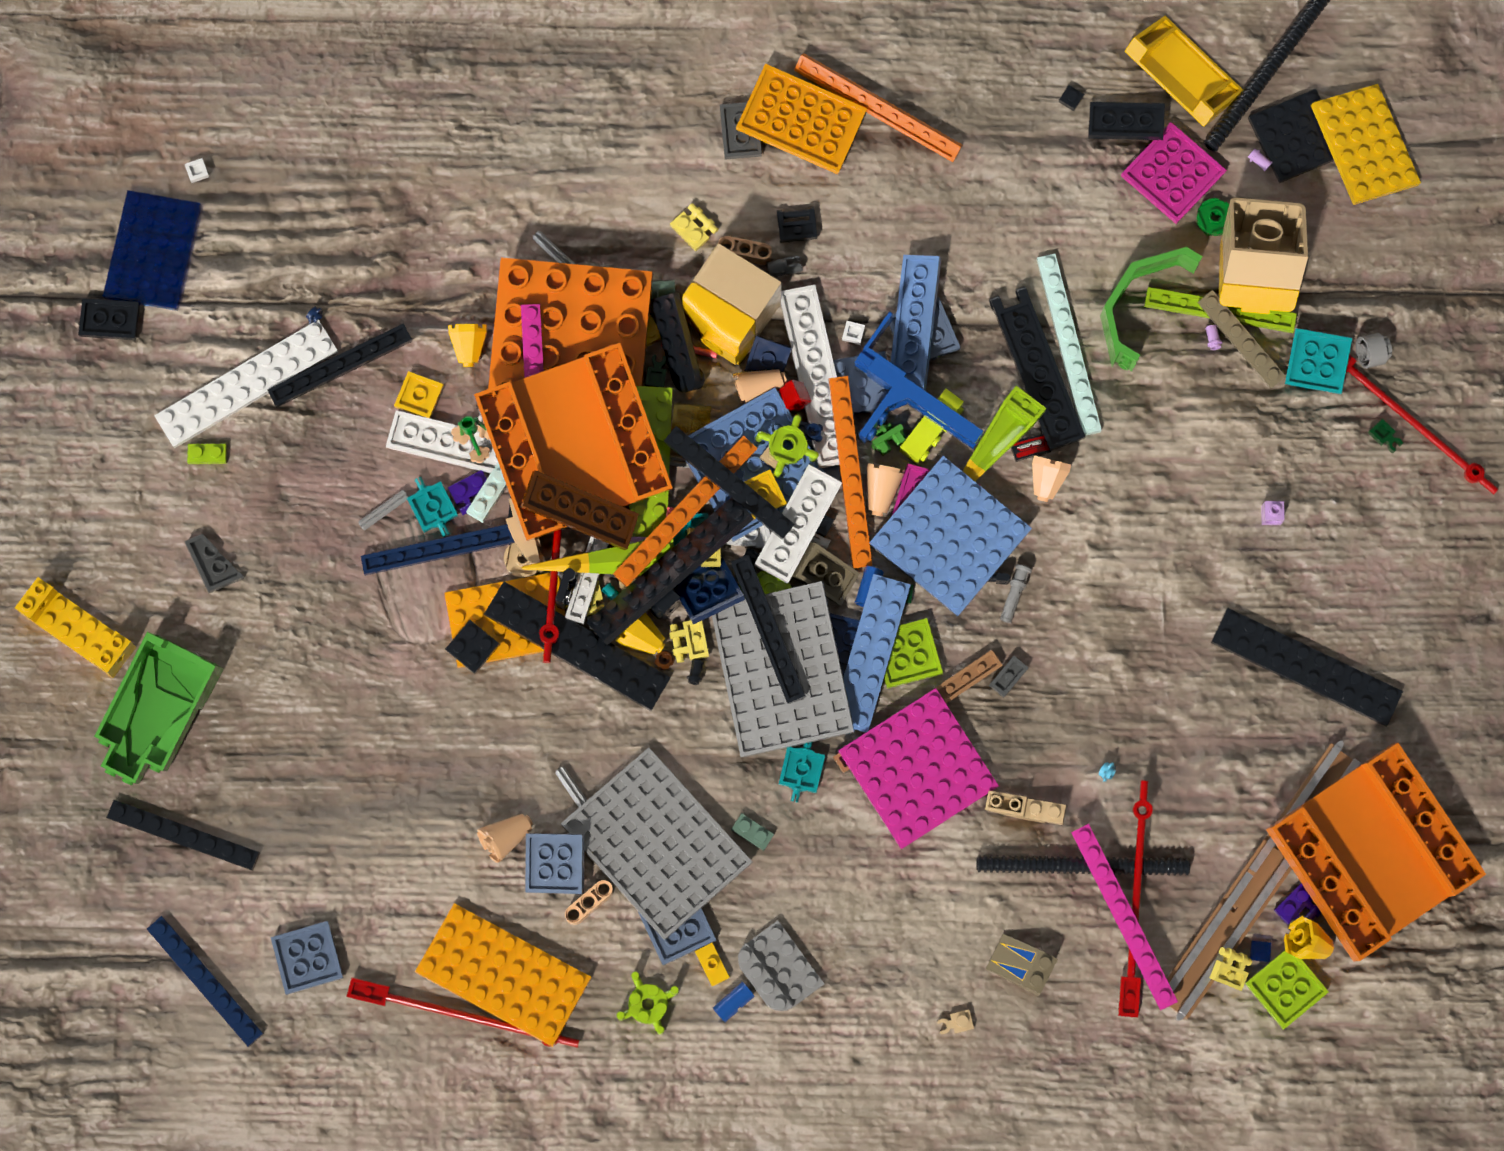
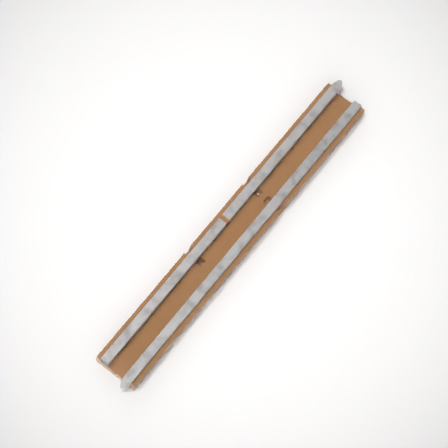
[1167,741,1362,1021]

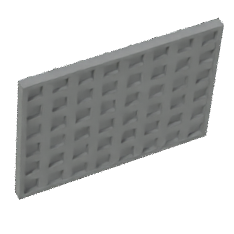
[712,581,855,758]
[561,748,752,941]

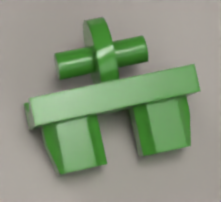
[871,423,906,456]

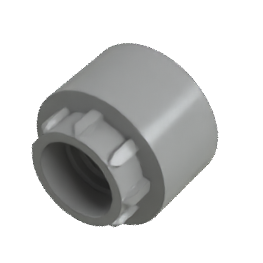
[1356,333,1392,369]

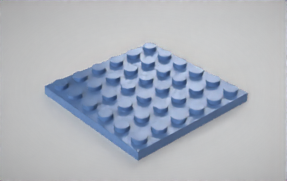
[685,388,825,542]
[869,456,1032,616]

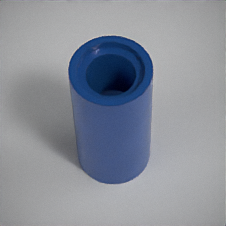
[854,566,884,607]
[713,982,755,1023]

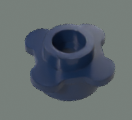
[306,306,323,324]
[804,423,823,442]

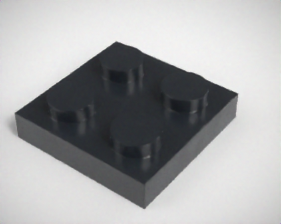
[445,620,500,674]

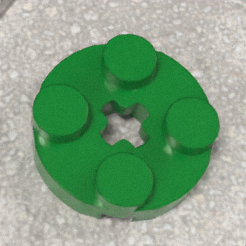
[1196,198,1229,236]

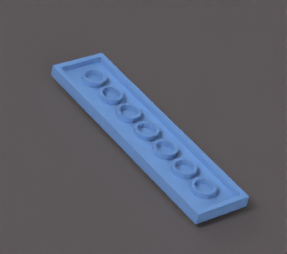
[891,255,941,391]
[843,574,911,733]

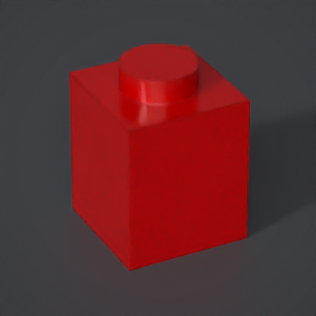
[779,380,812,412]

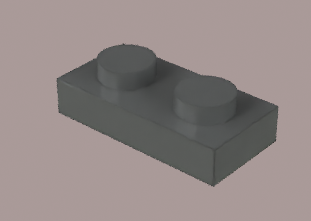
[989,656,1028,698]

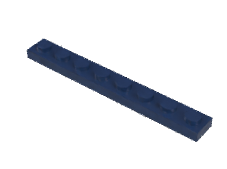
[361,524,515,576]
[147,916,264,1047]

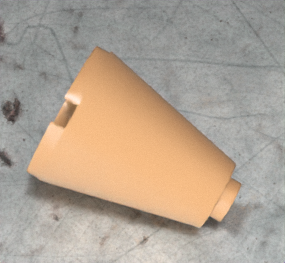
[733,369,787,404]
[867,463,905,517]
[477,814,533,863]

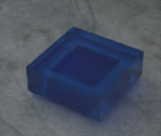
[1250,940,1272,963]

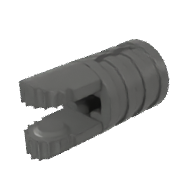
[766,256,803,277]

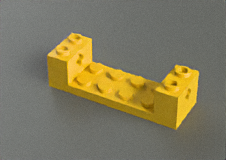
[15,577,136,678]

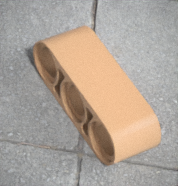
[718,236,772,265]
[565,880,613,925]

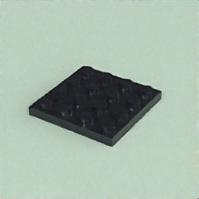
[1248,89,1334,184]

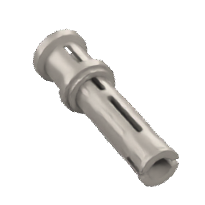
[1000,564,1032,623]

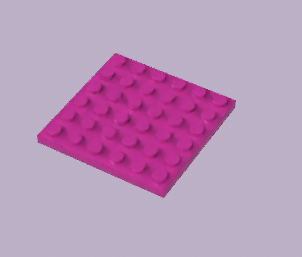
[838,688,999,849]

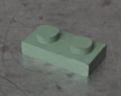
[731,813,774,851]

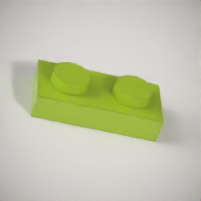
[187,444,227,464]

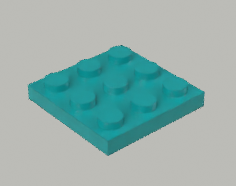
[1285,328,1352,394]

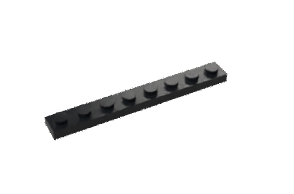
[267,323,413,408]
[663,426,795,540]
[731,555,806,704]
[106,800,260,871]

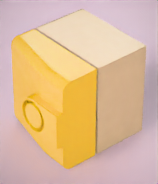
[1219,198,1308,314]
[682,244,781,365]

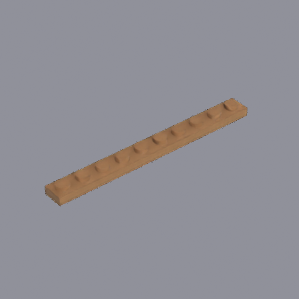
[832,650,1003,773]

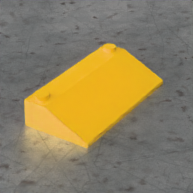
[1125,16,1244,127]

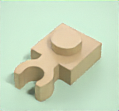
[937,1009,974,1034]

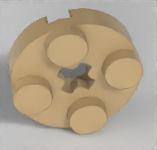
[504,543,542,578]

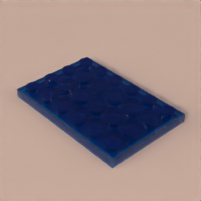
[103,190,202,311]

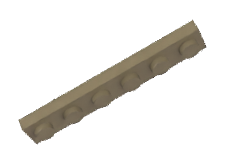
[1197,290,1286,389]

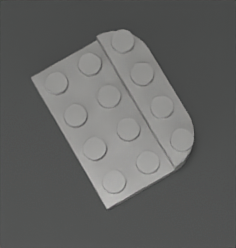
[738,921,824,1011]

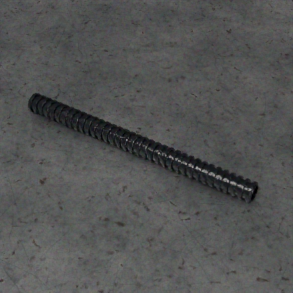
[1204,0,1331,152]
[976,855,1190,876]

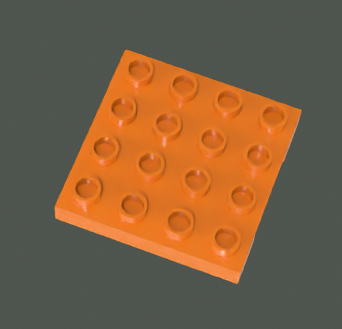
[488,257,653,389]
[474,343,672,541]
[1266,743,1486,962]

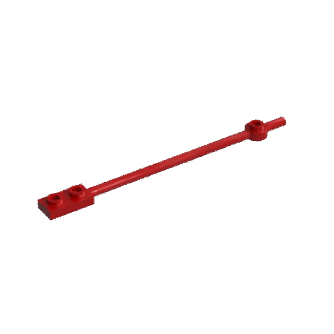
[1345,354,1498,495]
[539,529,562,663]
[1118,780,1153,1018]
[346,977,580,1048]

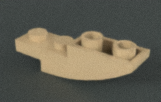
[506,498,545,572]
[985,791,1067,825]

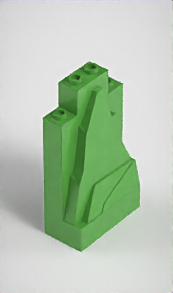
[94,632,224,785]

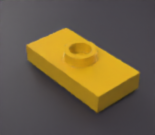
[695,943,730,987]

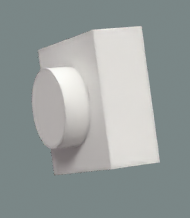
[185,158,209,183]
[842,321,865,345]

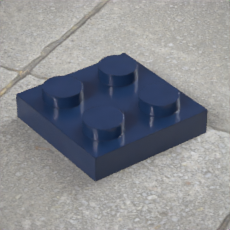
[744,335,792,373]

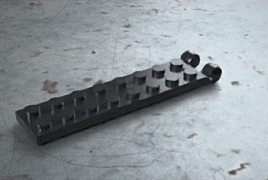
[989,286,1085,451]

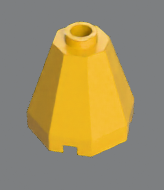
[448,324,487,367]
[616,612,665,654]
[1284,916,1334,959]

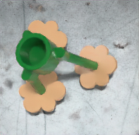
[451,416,490,463]

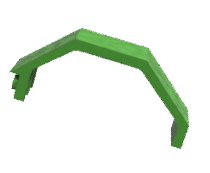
[1100,247,1203,371]

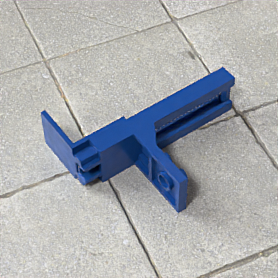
[854,311,983,449]

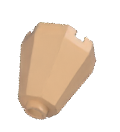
[1032,456,1071,502]

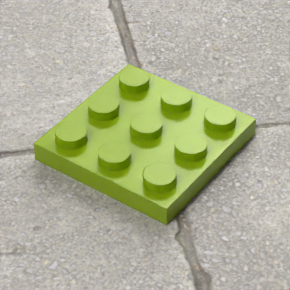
[884,618,943,689]
[1245,950,1329,1030]

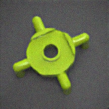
[755,415,819,479]
[617,972,679,1035]

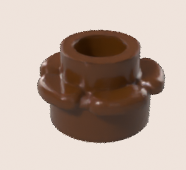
[655,651,674,670]

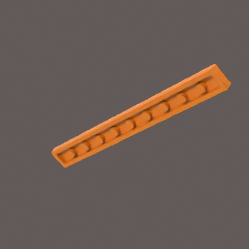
[794,53,963,162]
[828,376,872,569]
[613,435,758,587]

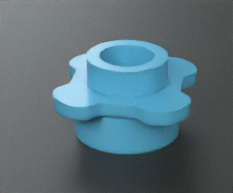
[1099,762,1116,782]

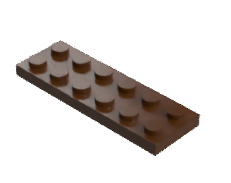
[521,470,639,550]

